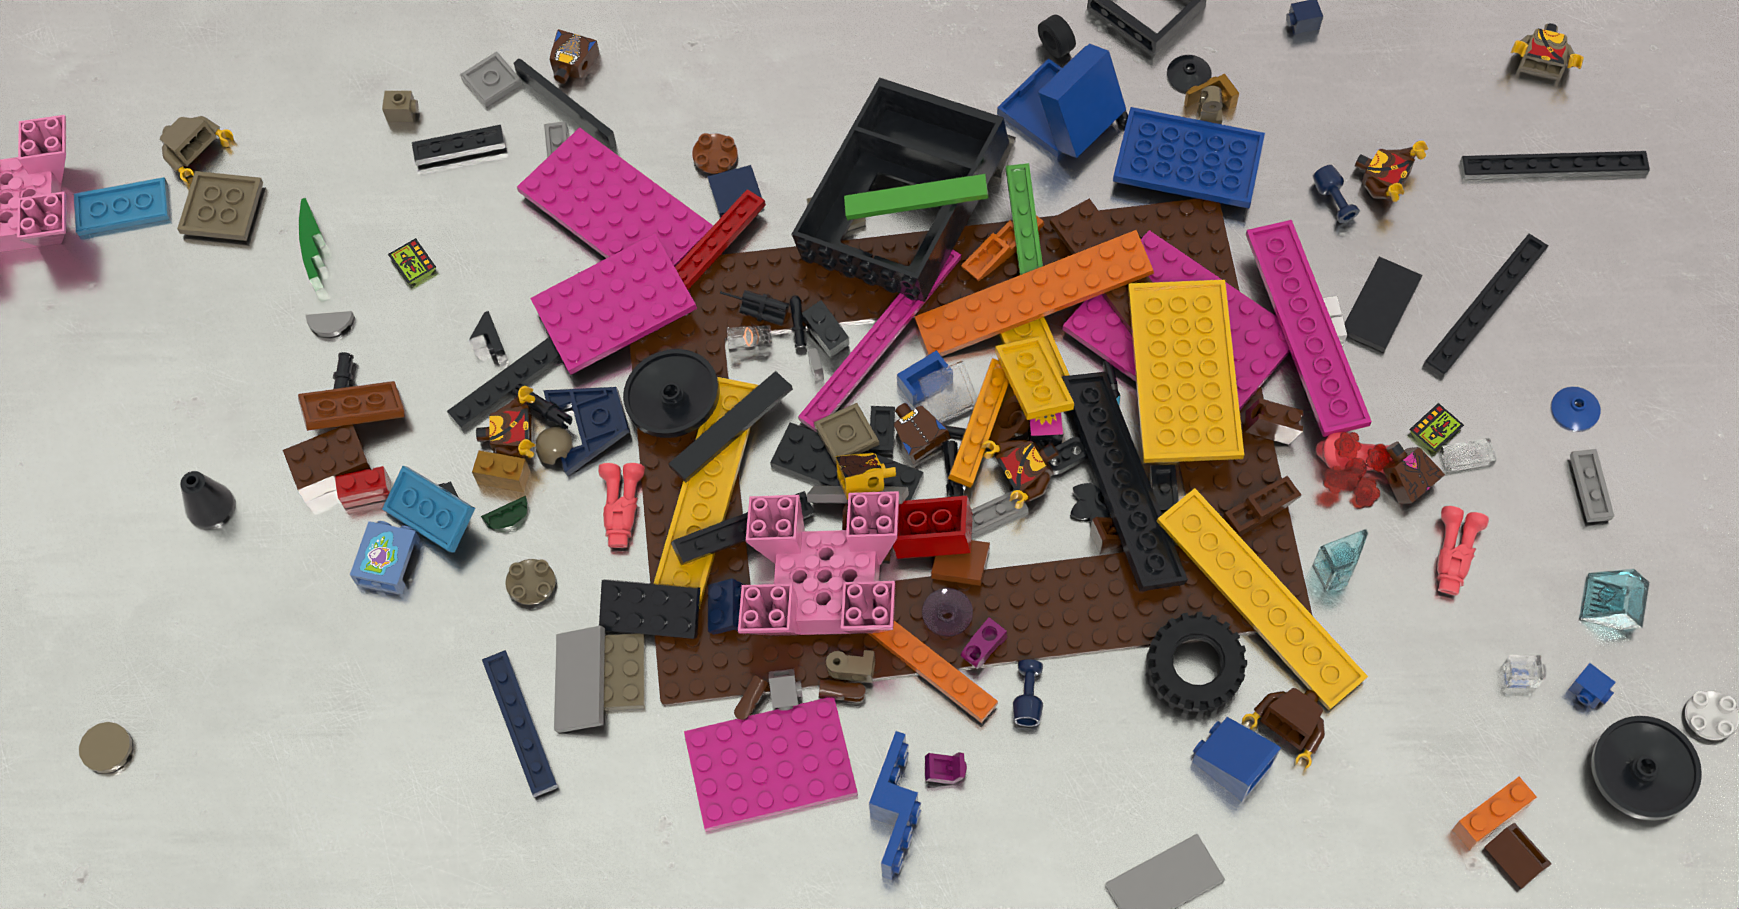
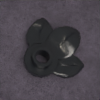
[1070,483,1110,525]

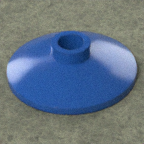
[1551,387,1601,431]

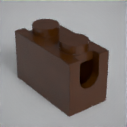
[1245,398,1303,445]

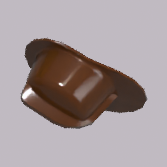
[989,395,1030,444]

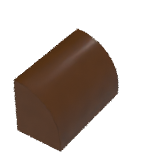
[1484,823,1552,889]

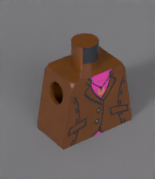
[1383,441,1445,504]

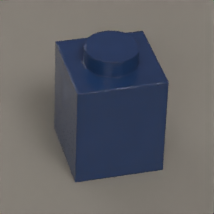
[1286,0,1323,35]

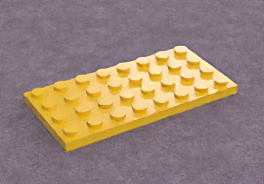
[1128,280,1244,463]

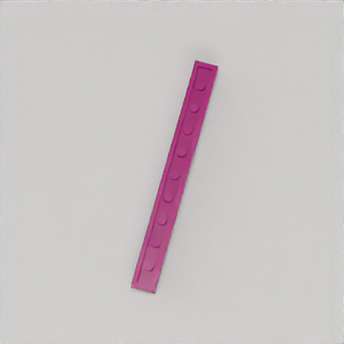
[798,250,961,432]

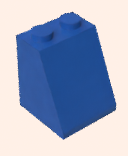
[1192,717,1281,802]

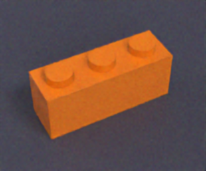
[1452,776,1537,850]

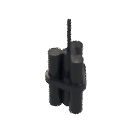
[720,290,790,326]

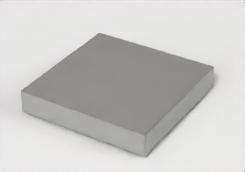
[460,51,523,107]

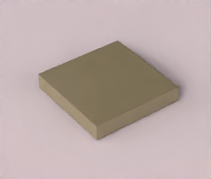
[814,403,879,465]

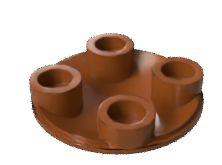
[692,133,738,174]

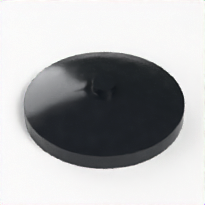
[623,349,720,438]
[1591,716,1702,821]

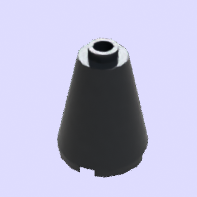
[180,471,235,529]

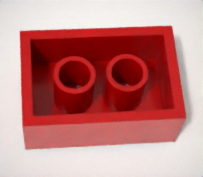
[893,496,973,559]

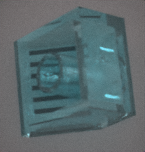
[1312,529,1368,591]
[1581,569,1650,630]

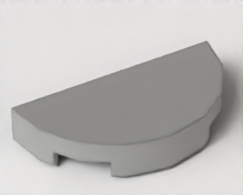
[305,311,354,337]

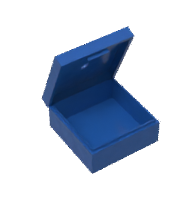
[997,43,1126,158]

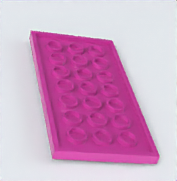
[517,127,713,267]

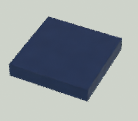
[707,165,762,218]

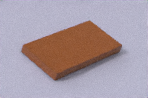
[298,381,405,431]

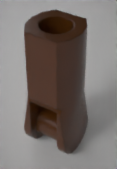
[734,675,769,720]
[818,679,866,703]

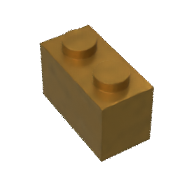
[472,450,530,493]

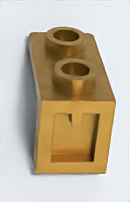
[1184,74,1239,109]

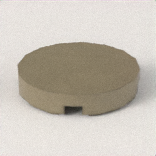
[79,722,133,774]

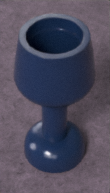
[1313,165,1360,223]
[1013,659,1043,727]

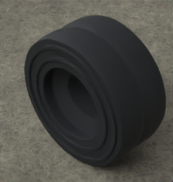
[1038,14,1076,58]

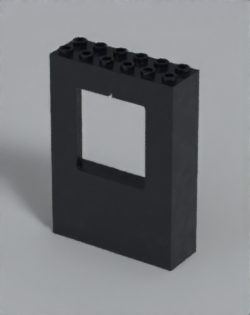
[792,77,1009,302]

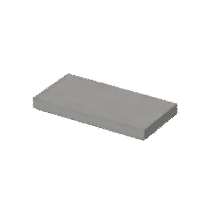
[554,626,605,733]
[1105,834,1225,909]

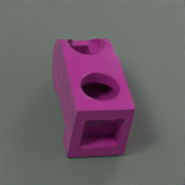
[961,618,1008,669]

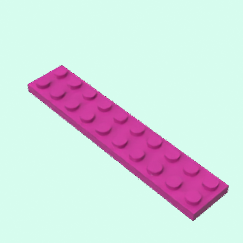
[1246,220,1372,437]

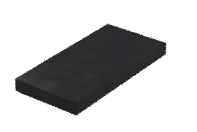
[1344,256,1423,352]

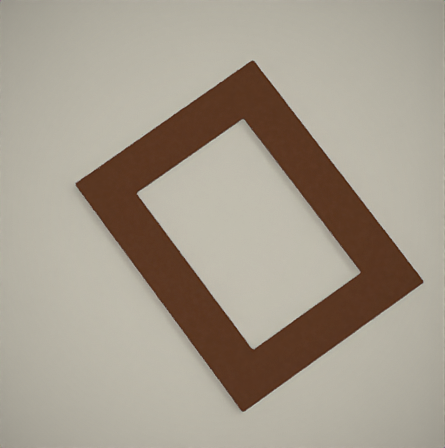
[630,199,1313,706]

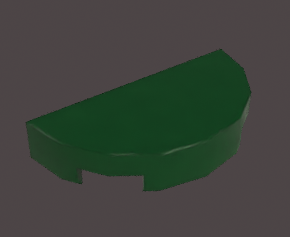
[481,495,529,532]

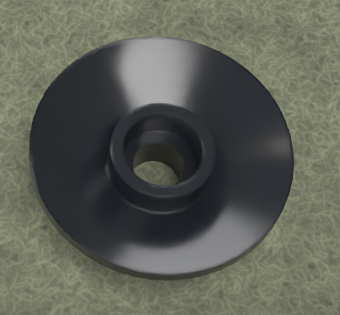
[1167,55,1212,93]

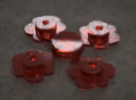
[1323,432,1391,506]

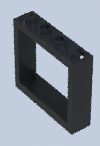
[1087,0,1207,56]

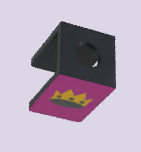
[1028,412,1063,449]

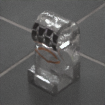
[727,325,772,350]

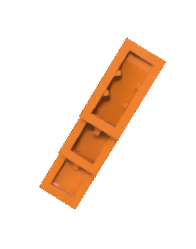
[961,215,1044,282]

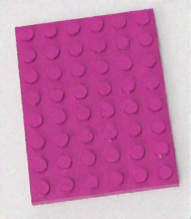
[1062,230,1290,411]

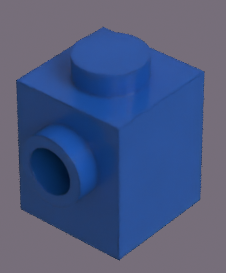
[1568,663,1616,708]

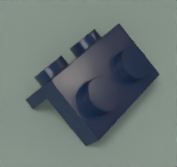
[708,578,745,635]

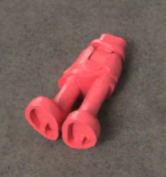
[598,463,645,548]
[1437,506,1489,596]

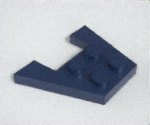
[543,387,630,476]

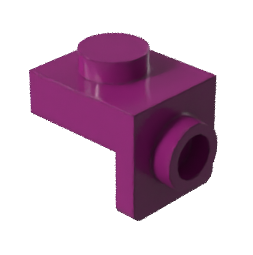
[925,752,967,784]

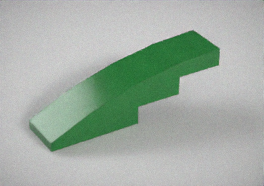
[299,198,326,291]

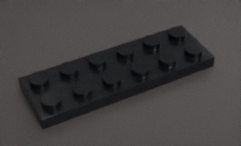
[770,422,924,501]

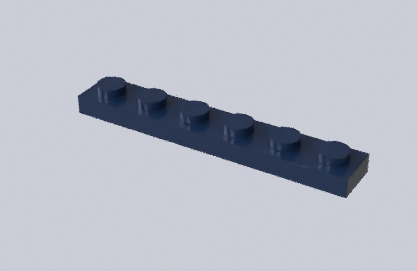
[482,650,558,797]

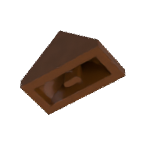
[1090,517,1122,555]

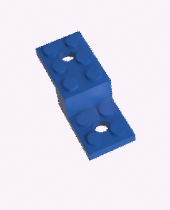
[869,731,921,880]

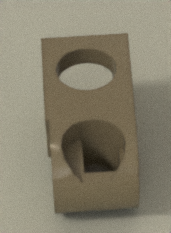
[1198,86,1223,124]
[826,650,875,683]

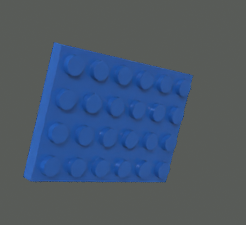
[1113,107,1265,209]

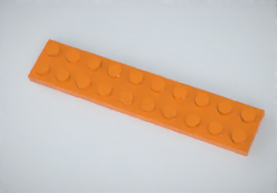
[915,230,1154,357]

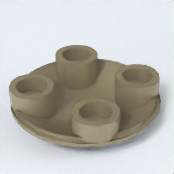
[505,559,556,605]

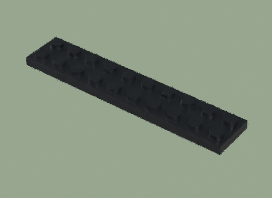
[1062,372,1188,591]

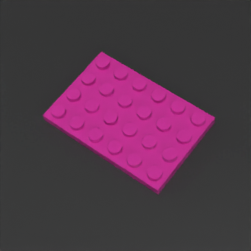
[530,233,697,375]
[684,698,858,832]

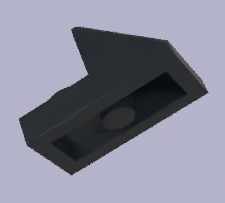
[469,311,508,363]

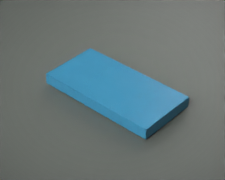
[74,177,170,236]
[382,466,475,552]

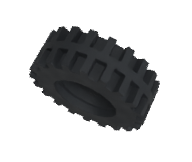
[1146,612,1248,715]

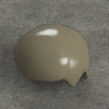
[535,427,572,464]

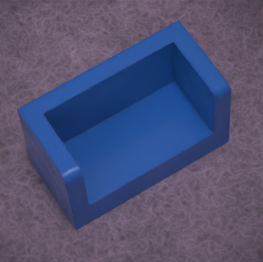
[897,350,953,406]

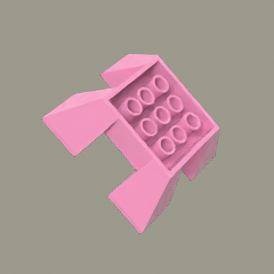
[0,115,66,252]
[738,491,899,635]

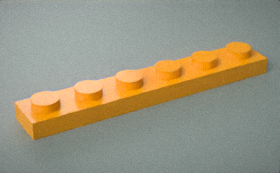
[948,358,1009,488]

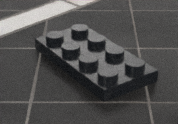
[599,579,701,639]

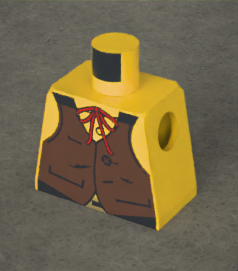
[836,453,896,500]

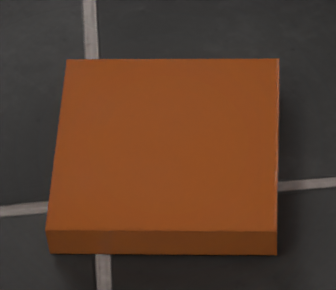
[931,540,990,586]

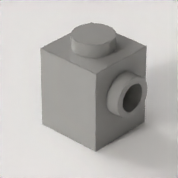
[769,669,802,711]

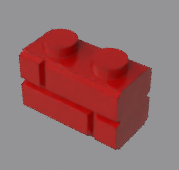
[335,466,391,509]

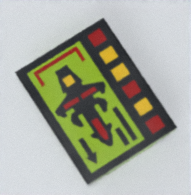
[388,238,436,284]
[1409,403,1464,452]

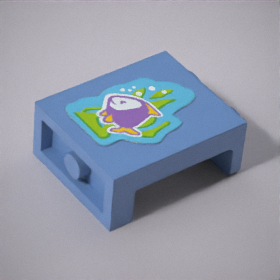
[350,521,420,594]

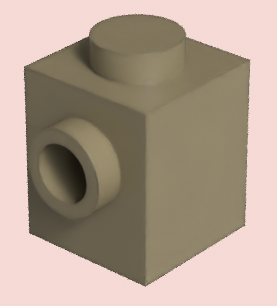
[382,91,419,122]

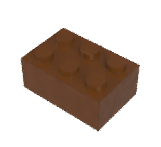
[283,424,372,502]

